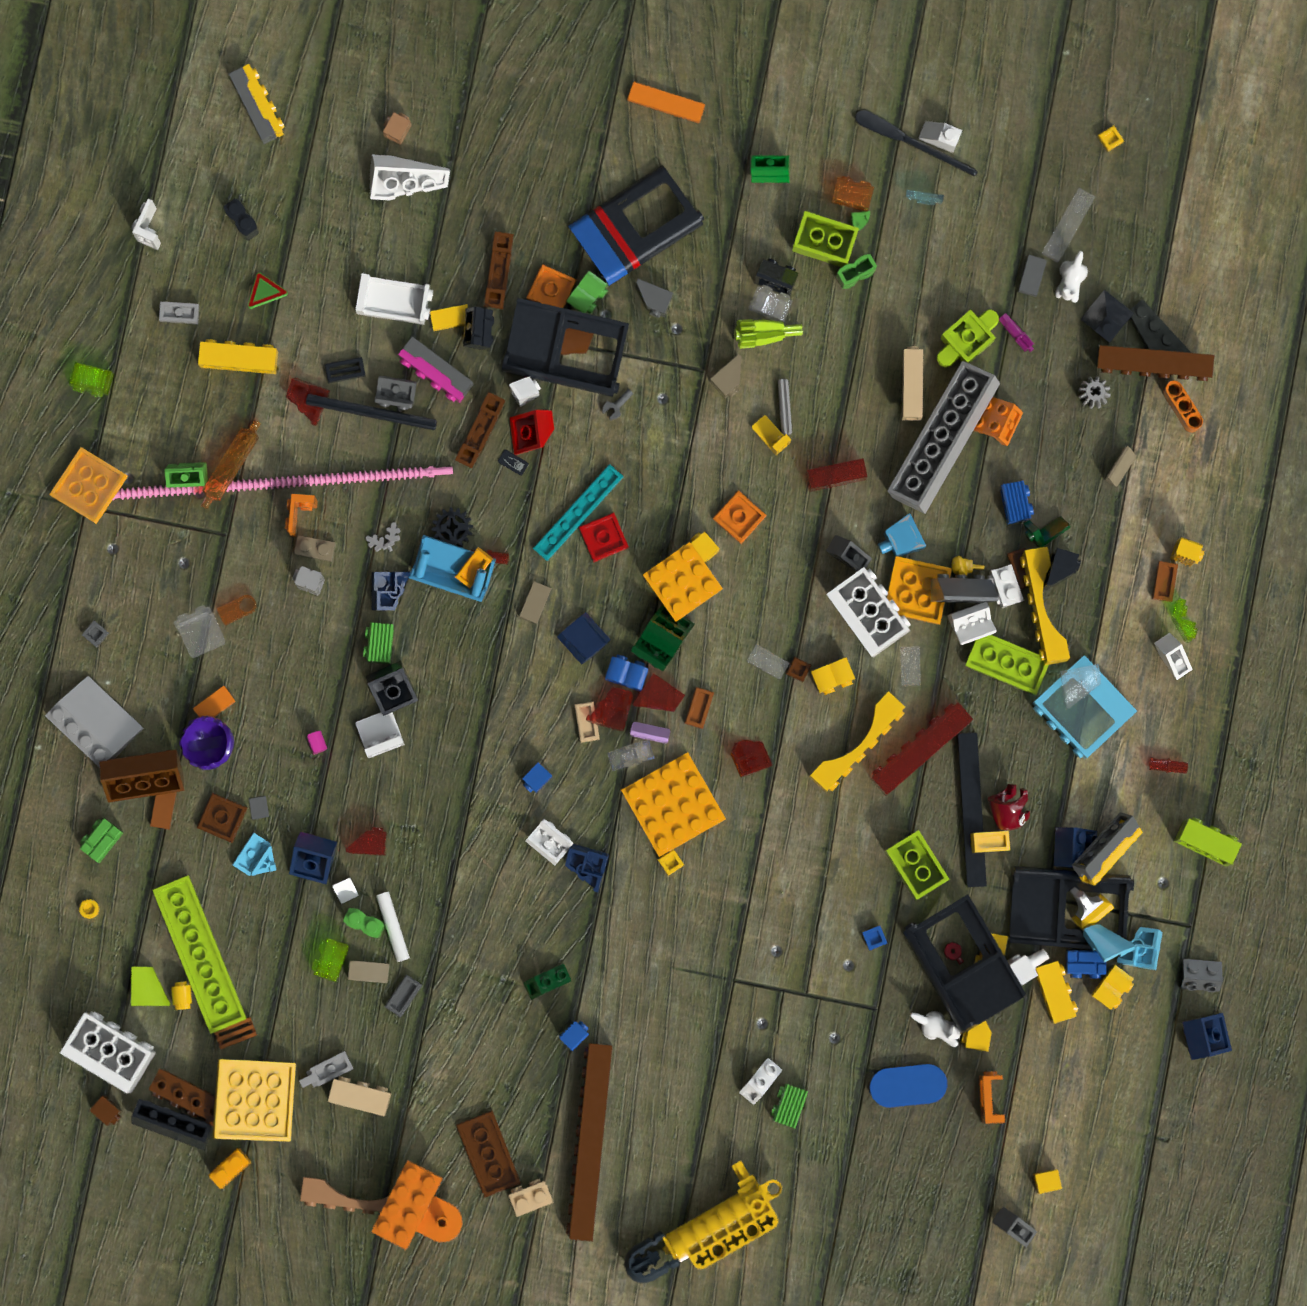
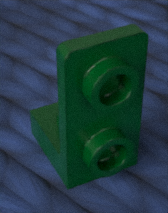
[523,964,572,1000]

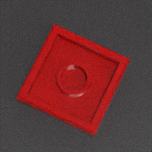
[579,513,629,562]

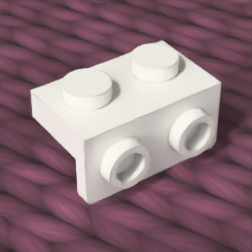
[526,819,573,866]

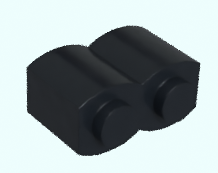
[224,198,259,241]

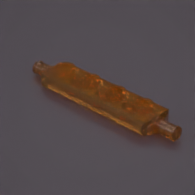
[201,420,261,509]

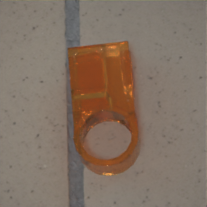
[217,595,257,626]

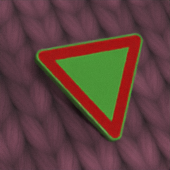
[248,273,288,309]

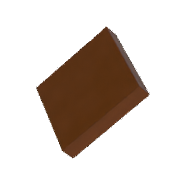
[197,793,248,843]

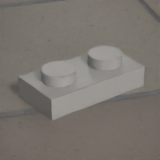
[159,302,199,324]

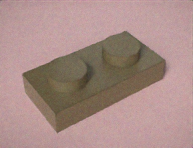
[294,535,336,562]

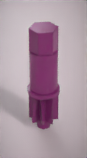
[999,313,1034,352]

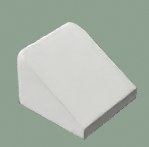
[333,878,359,904]

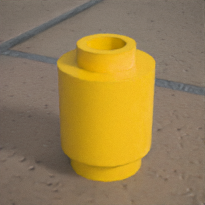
[171,982,192,1010]

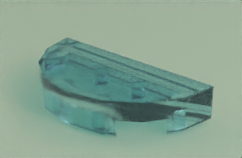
[906,190,944,205]

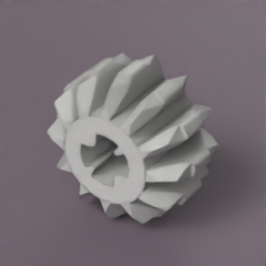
[1078,377,1111,409]

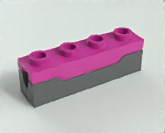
[398,337,473,403]

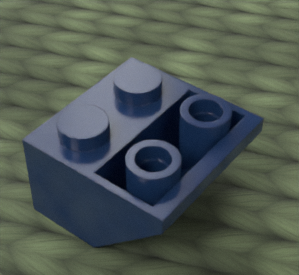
[1054,827,1098,868]

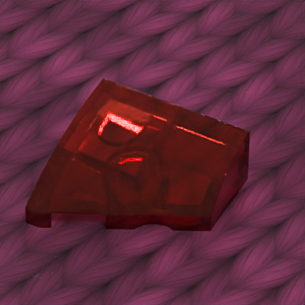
[286,377,331,426]
[633,673,685,712]
[586,687,633,731]

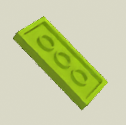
[965,635,1049,696]

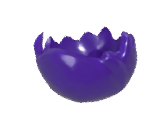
[180,716,234,770]

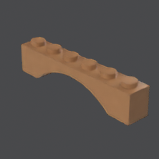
[300,1177,389,1214]

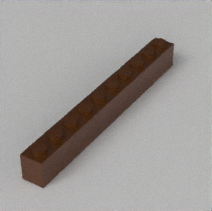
[566,1043,612,1242]

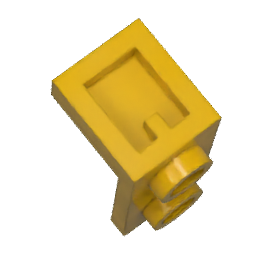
[752,415,791,455]

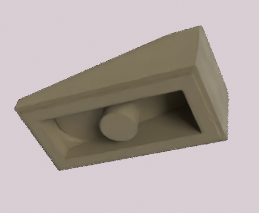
[348,961,389,983]

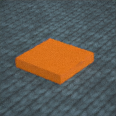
[526,264,577,308]
[713,490,767,544]

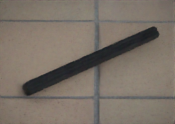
[306,394,437,430]

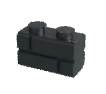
[463,307,494,350]

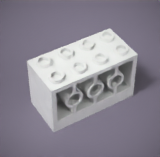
[827,567,911,657]
[60,1011,157,1093]

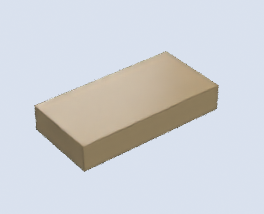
[575,701,600,743]

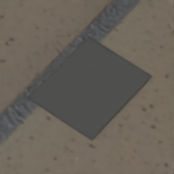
[249,796,269,820]

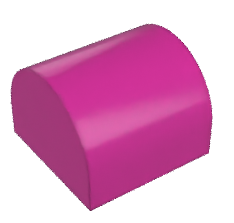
[307,731,327,755]

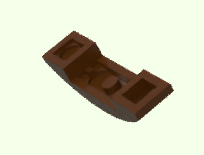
[484,231,514,309]
[455,392,506,469]

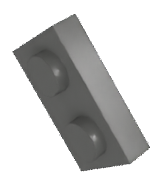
[374,375,417,410]
[1181,959,1223,992]

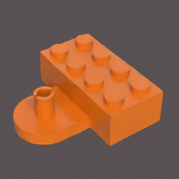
[371,1160,462,1250]

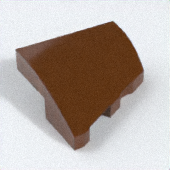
[560,328,594,355]

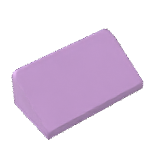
[630,722,670,744]

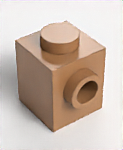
[383,112,411,145]

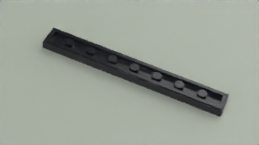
[957,733,987,888]

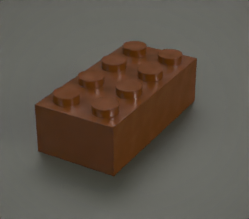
[99,750,185,803]

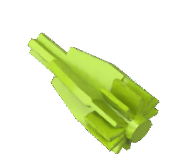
[734,319,803,349]

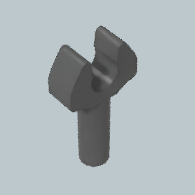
[603,389,633,420]

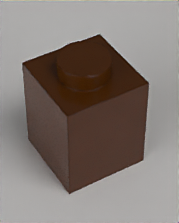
[89,1095,122,1126]

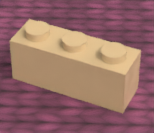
[328,1076,392,1116]

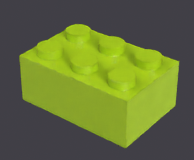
[792,211,859,267]
[1173,817,1242,867]
[884,830,950,901]

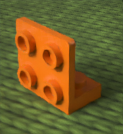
[973,397,1023,446]
[285,494,318,537]

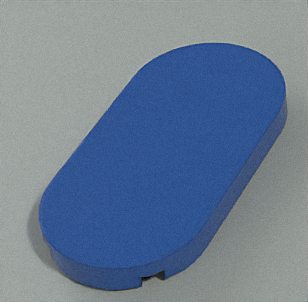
[870,1064,947,1107]

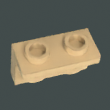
[508,1179,553,1217]

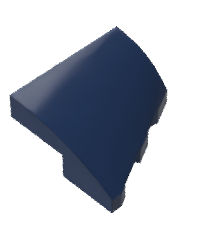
[372,572,411,610]
[565,844,609,892]

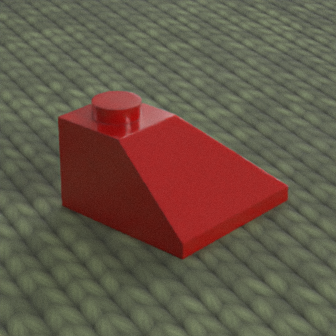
[510,410,554,455]

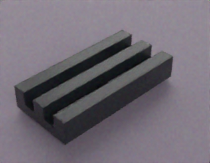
[325,357,366,383]

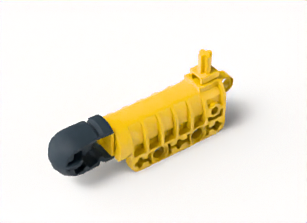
[624,1161,782,1283]

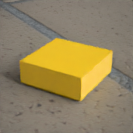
[1097,125,1124,152]
[658,849,684,876]

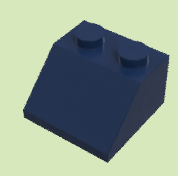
[289,832,337,884]
[1182,1013,1232,1060]

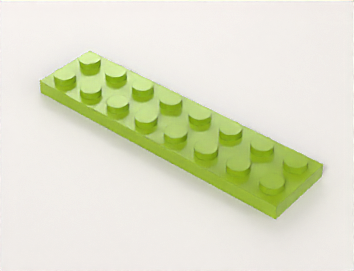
[153,875,247,1034]

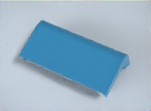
[409,535,496,602]

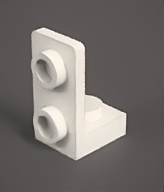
[739,1058,782,1105]

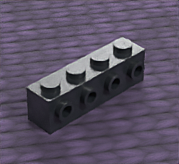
[131,1099,212,1150]

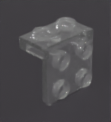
[174,605,226,658]

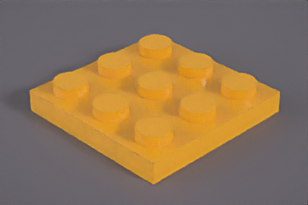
[49,447,128,524]
[642,542,723,622]
[887,556,952,625]

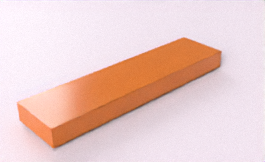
[628,82,705,123]

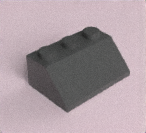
[931,574,998,603]

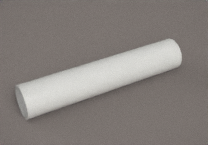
[376,892,410,962]

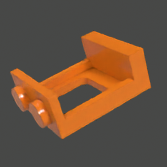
[979,1071,1005,1124]

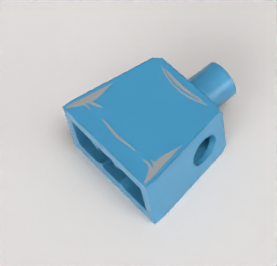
[877,514,926,557]

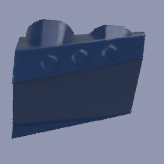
[557,612,611,665]

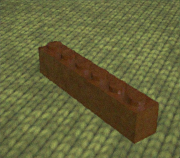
[1097,345,1215,381]

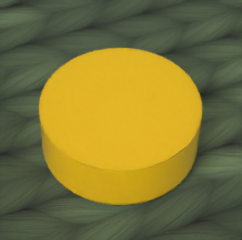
[79,899,100,919]

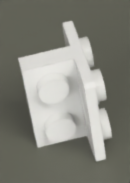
[948,602,996,645]

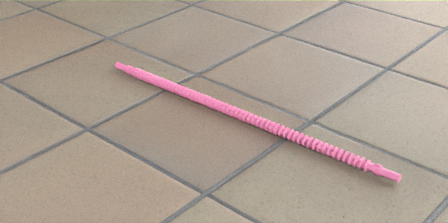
[113,466,453,500]

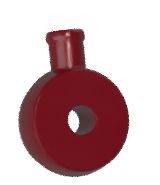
[944,942,964,965]

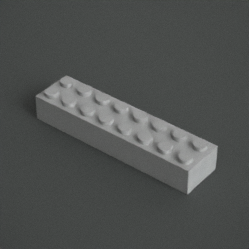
[888,361,1000,514]

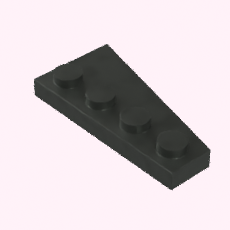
[1130,299,1192,381]

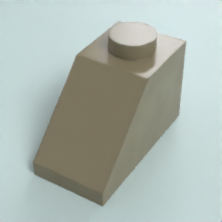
[710,354,741,399]

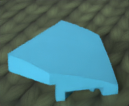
[232,832,276,876]

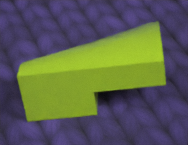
[131,967,170,1006]

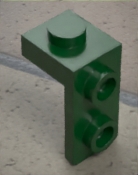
[1024,516,1071,548]

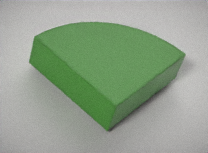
[851,211,870,231]

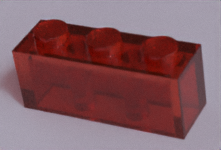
[806,458,868,492]

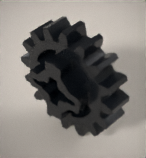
[432,507,474,548]

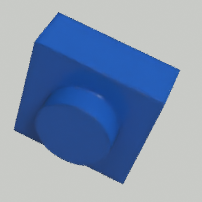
[862,926,887,951]

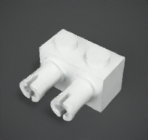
[1007,949,1049,985]

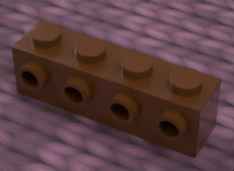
[149,1068,215,1126]

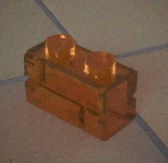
[831,176,874,211]

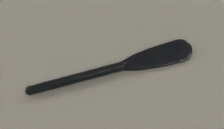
[855,110,978,176]

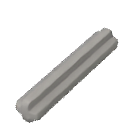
[778,379,792,435]

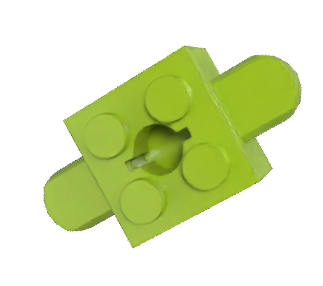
[937,309,999,368]

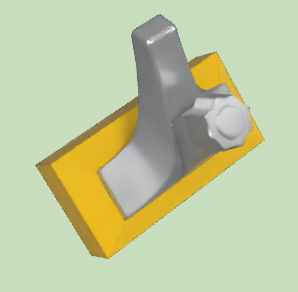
[1070,887,1114,931]

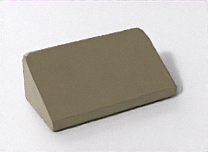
[1105,446,1136,487]

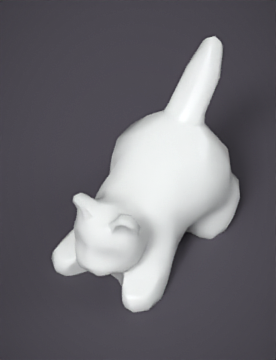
[1055,251,1088,303]
[910,1011,960,1047]

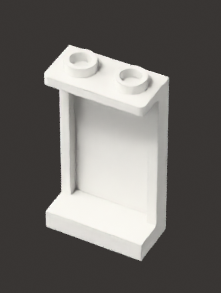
[356,273,433,325]

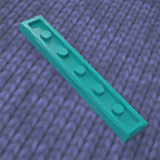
[533,464,624,561]

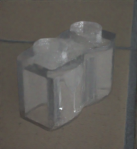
[748,285,793,322]

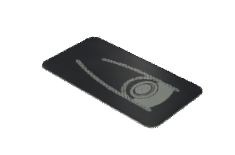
[498,450,529,476]

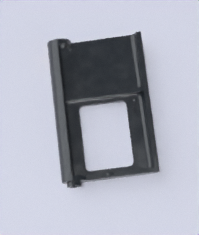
[502,298,629,397]

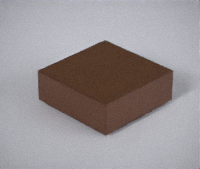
[786,657,811,682]

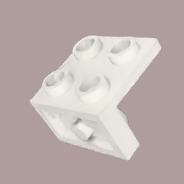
[132,198,161,250]
[356,712,405,758]

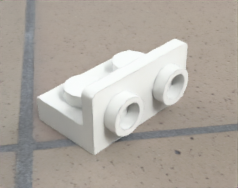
[988,564,1024,608]

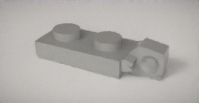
[299,1051,353,1088]

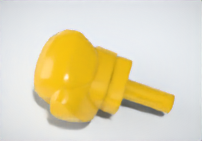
[951,556,984,575]

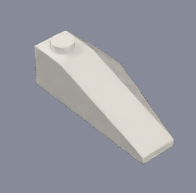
[370,155,450,200]

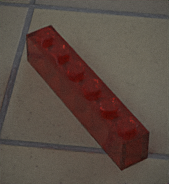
[871,702,974,796]

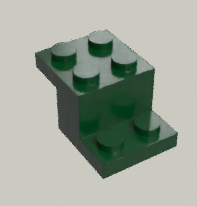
[631,604,695,671]

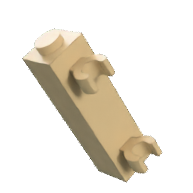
[902,346,923,421]

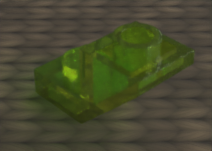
[1171,598,1198,643]

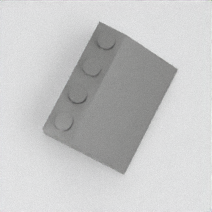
[45,676,144,768]

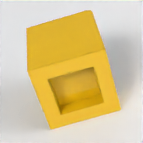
[1033,1169,1062,1194]

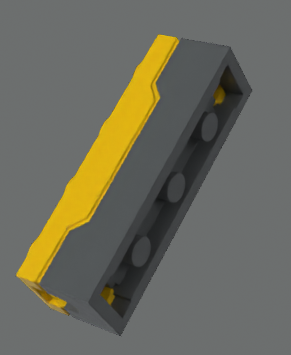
[229,64,285,145]
[1072,812,1143,885]

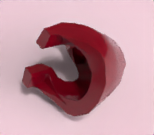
[988,784,1030,830]

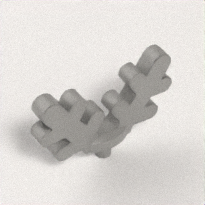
[366,522,400,552]

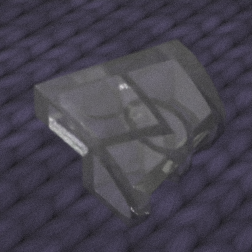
[1060,664,1101,709]

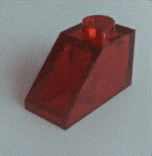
[346,827,388,856]

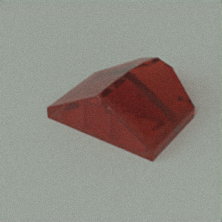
[730,740,773,777]

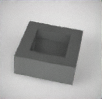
[82,621,110,648]

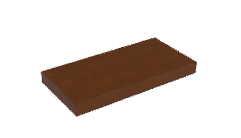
[456,1110,521,1198]

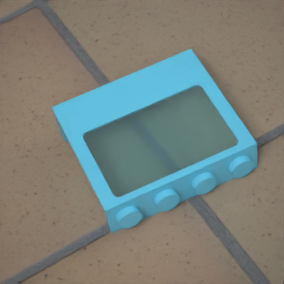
[1032,655,1137,759]

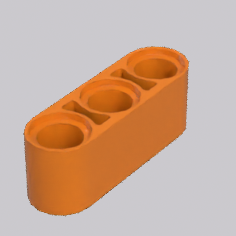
[1163,380,1203,433]

